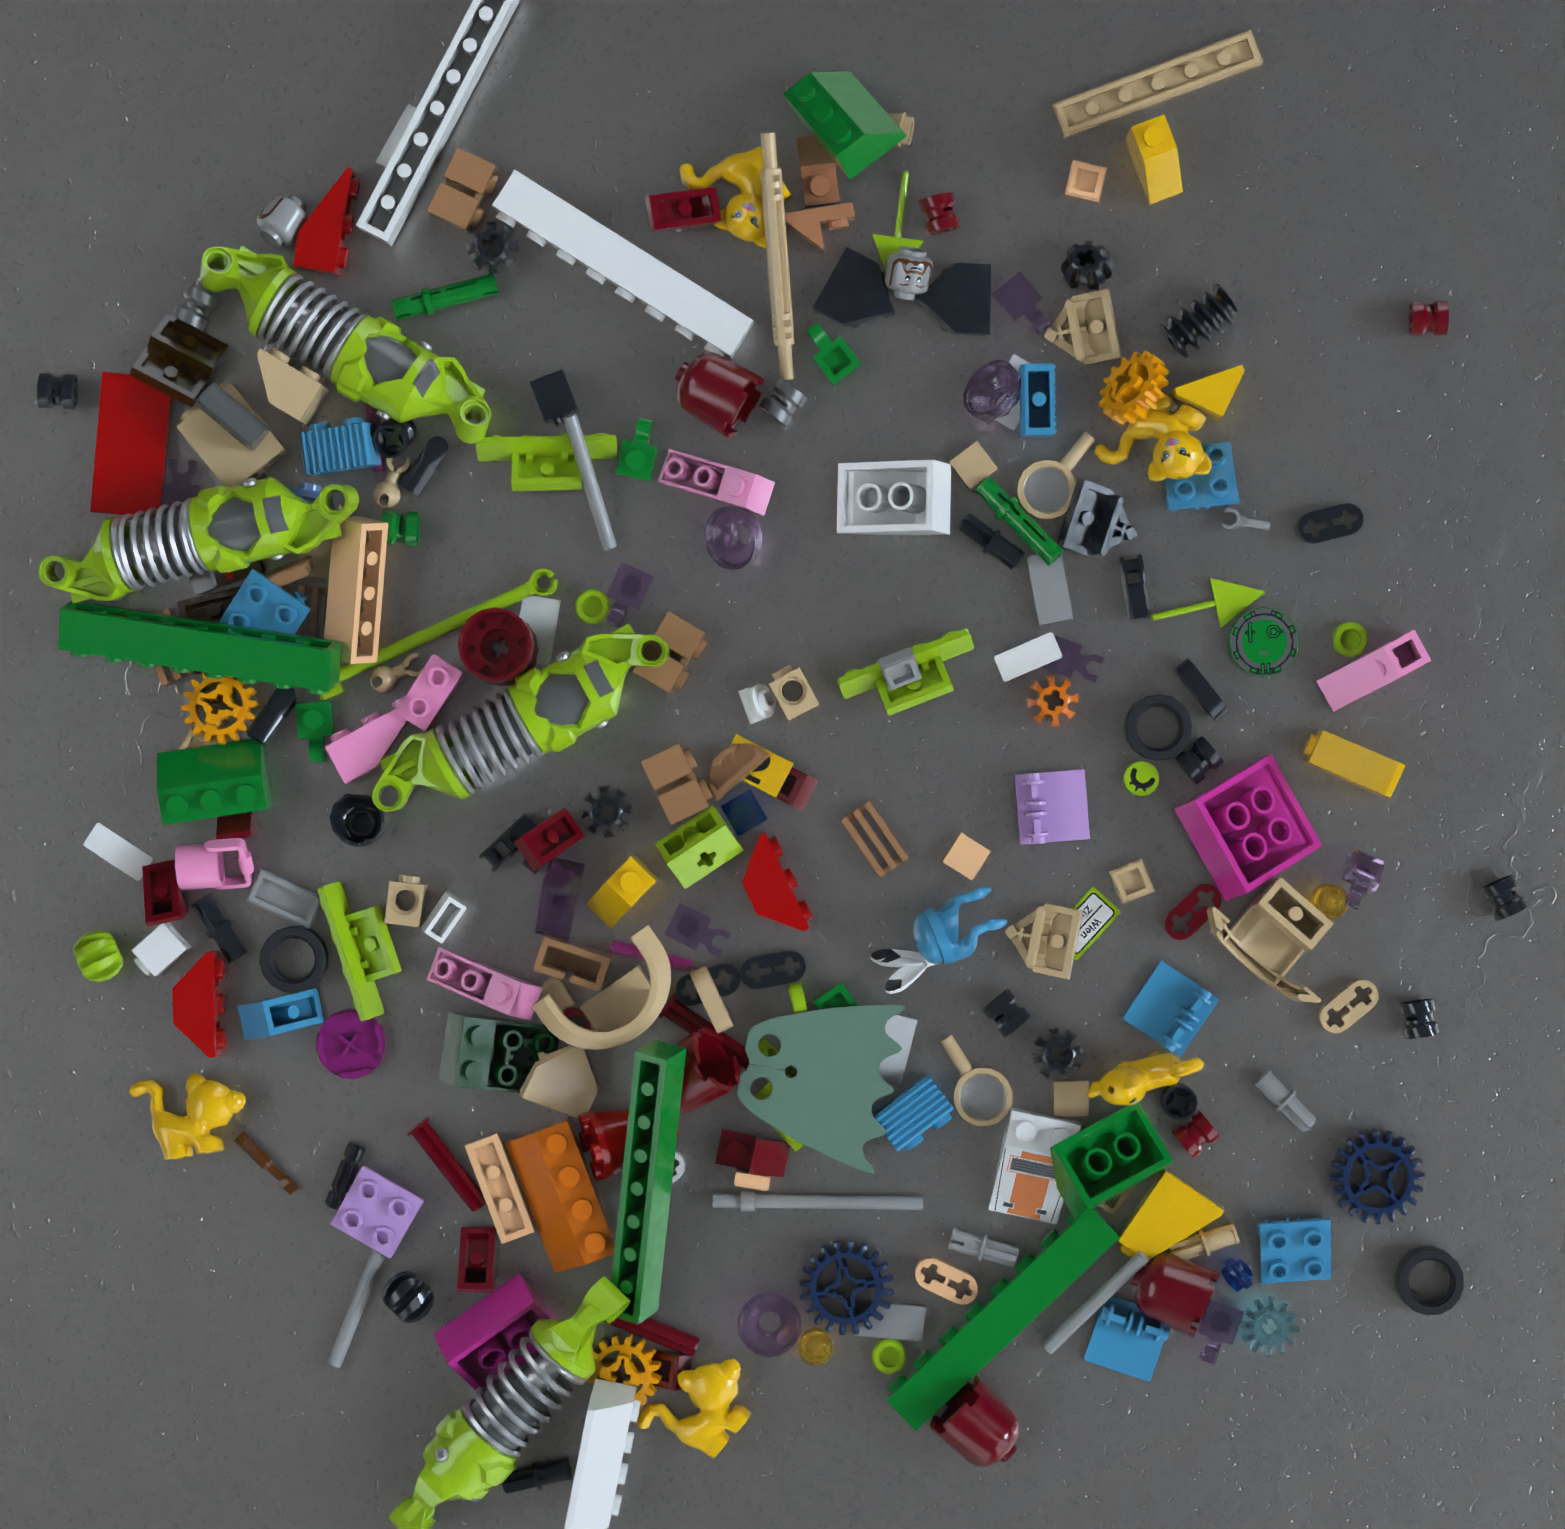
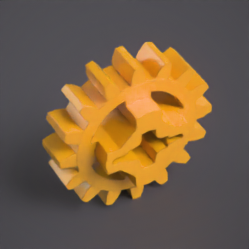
[1099,350,1169,425]
[181,672,260,745]
[585,1333,662,1406]

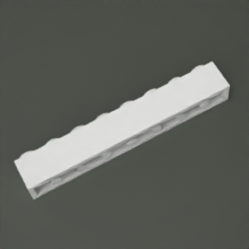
[356,0,520,247]
[492,169,754,359]

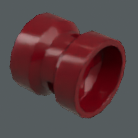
[919,192,961,236]
[1408,301,1449,336]
[1172,1110,1221,1159]

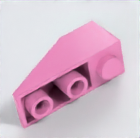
[658,448,775,516]
[1316,629,1432,712]
[325,696,410,784]
[426,947,543,1020]

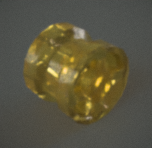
[1310,883,1349,919]
[798,1327,833,1366]

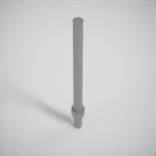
[712,1190,923,1212]

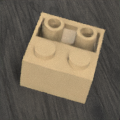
[257,347,330,426]

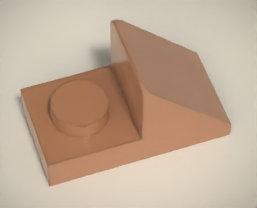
[797,136,840,208]
[785,202,855,253]

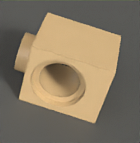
[769,665,820,721]
[384,874,428,927]

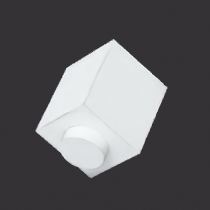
[131,922,191,977]

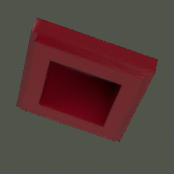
[765,767,818,811]
[216,812,256,839]
[651,1349,693,1391]

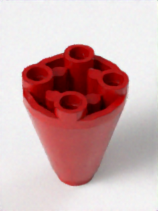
[578,1109,679,1181]

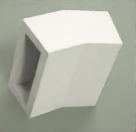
[421,891,467,944]

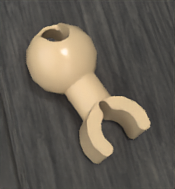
[373,458,411,508]
[369,653,423,693]

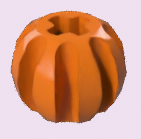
[1026,674,1079,727]

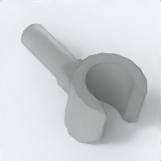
[1221,508,1271,531]

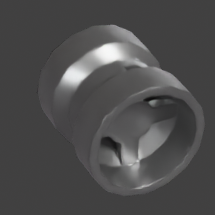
[172,284,220,331]
[759,378,807,427]

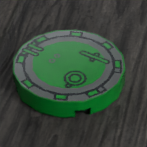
[1228,607,1300,677]

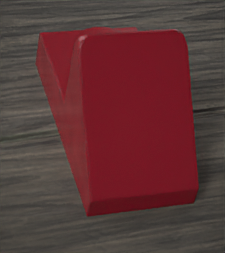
[645,186,722,233]
[513,808,585,871]
[142,859,189,927]
[715,1128,790,1177]
[457,1227,497,1292]

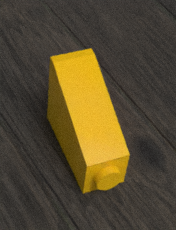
[1125,114,1183,205]
[1303,730,1406,798]
[586,854,660,929]
[1118,1169,1224,1260]

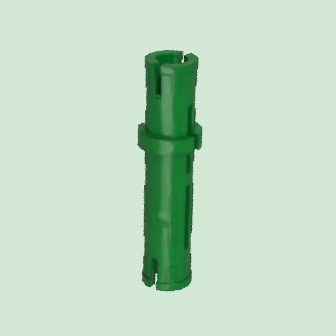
[391,274,499,321]
[975,476,1065,566]

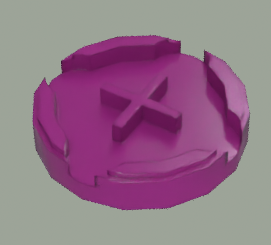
[316,1009,387,1079]

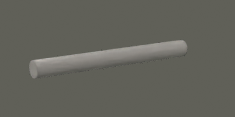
[563,413,617,550]
[327,1249,385,1368]
[1042,1251,1149,1354]

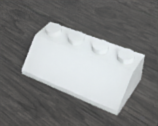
[564,1378,641,1529]

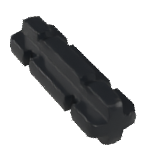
[325,1142,366,1210]

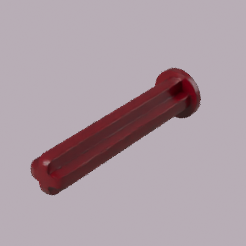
[658,994,752,1071]
[406,1117,486,1212]
[604,1317,699,1357]

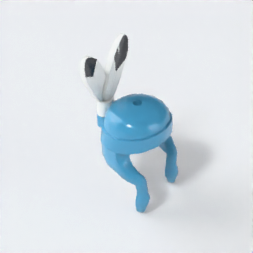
[871,887,1007,994]

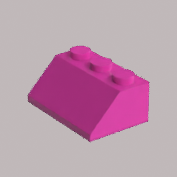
[433,1274,555,1391]

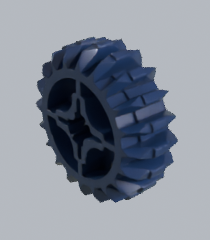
[1328,1128,1425,1224]
[799,1239,894,1335]

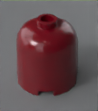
[675,352,765,440]
[674,1027,740,1114]
[1131,1253,1221,1338]
[930,1376,1020,1467]

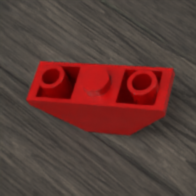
[742,832,813,932]
[172,950,227,1058]

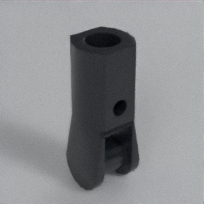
[400,436,448,497]
[1119,554,1152,620]
[246,687,297,747]
[479,813,537,873]

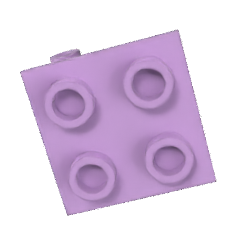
[1015,769,1090,845]
[330,1165,424,1259]

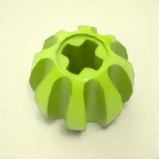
[73,930,123,982]

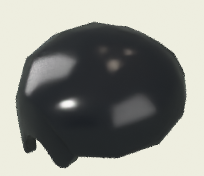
[329,793,386,847]

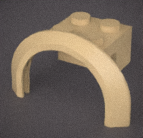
[1207,877,1334,1003]
[532,925,671,1050]

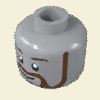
[256,195,308,248]
[884,246,933,300]

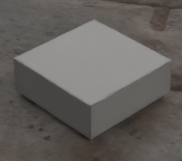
[878,647,922,691]

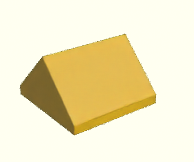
[1169,365,1245,422]

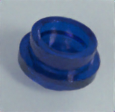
[1221,1258,1253,1292]

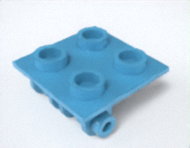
[1165,441,1239,512]
[218,569,311,634]
[1122,960,1220,1057]
[1257,1215,1331,1284]
[1083,1296,1170,1382]

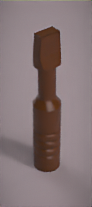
[234,1131,298,1195]

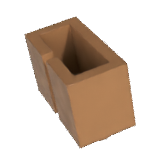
[427,147,500,234]
[632,611,708,693]
[641,743,713,825]
[533,932,613,992]

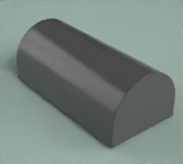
[197,383,270,451]

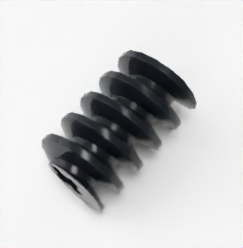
[1159,283,1238,358]

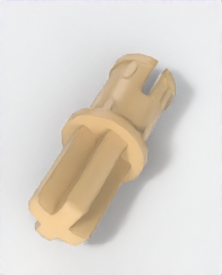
[1168,1222,1240,1260]

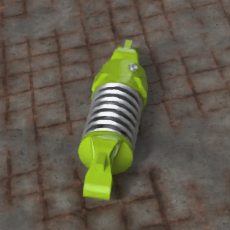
[388,1276,630,1529]

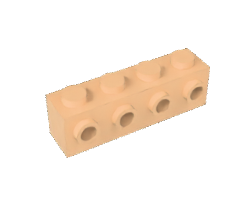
[324,516,388,664]

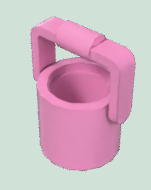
[175,838,254,890]

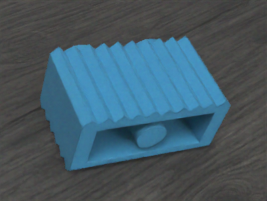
[1019,363,1057,438]
[300,417,381,476]
[873,1073,954,1152]

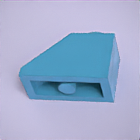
[237,988,325,1040]

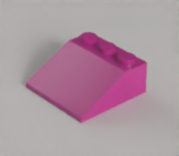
[1174,754,1322,901]

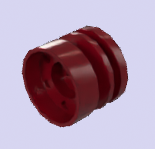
[458,607,539,687]

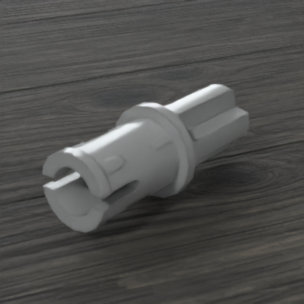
[1254,1070,1316,1133]
[948,1228,1019,1267]

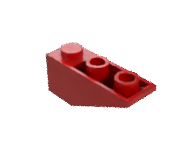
[293,168,360,277]

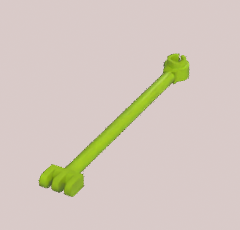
[319,569,558,701]

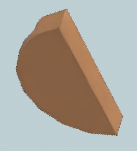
[709,743,771,801]

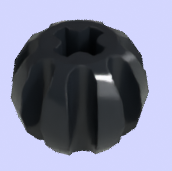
[466,221,519,274]
[1060,240,1113,294]
[580,785,633,838]
[1032,1028,1084,1080]
[382,1271,434,1323]

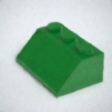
[782,71,907,179]
[157,739,273,825]
[1050,1102,1174,1219]

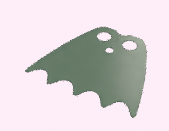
[737,1005,905,1174]

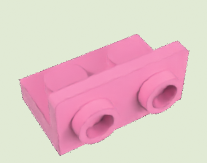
[397,655,466,732]

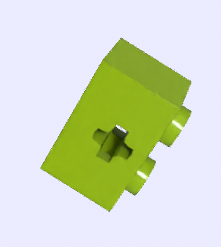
[655,805,744,889]

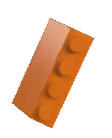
[504,1117,616,1273]

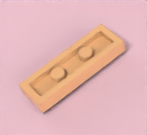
[465,1132,535,1244]

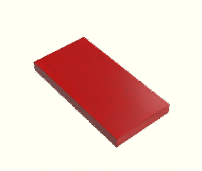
[90,372,172,518]

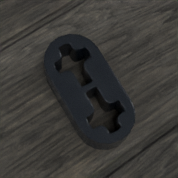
[1296,503,1364,544]
[1174,658,1229,721]
[740,951,806,989]
[675,963,741,1006]

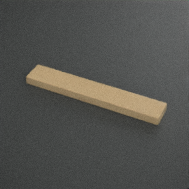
[1052,30,1263,138]

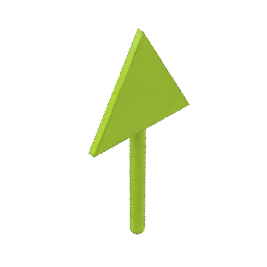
[872,171,923,272]
[1150,577,1266,629]

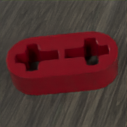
[1163,884,1222,940]

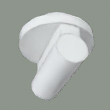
[738,684,776,724]

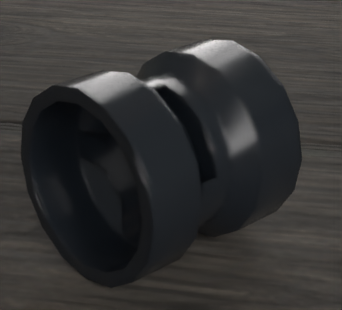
[37,373,79,410]
[373,417,416,459]
[1175,736,1224,785]
[1481,874,1527,921]
[982,989,1031,1038]
[1399,998,1440,1039]
[1160,1083,1198,1121]

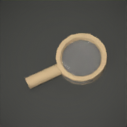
[1017,431,1095,520]
[940,1034,1013,1127]

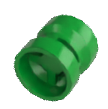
[382,510,420,547]

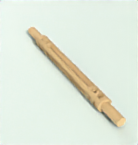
[760,132,795,380]

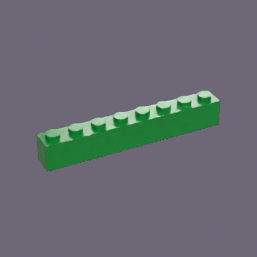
[58,601,342,694]
[611,1040,687,1324]
[886,1208,1120,1431]

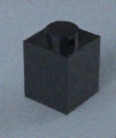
[530,369,579,427]

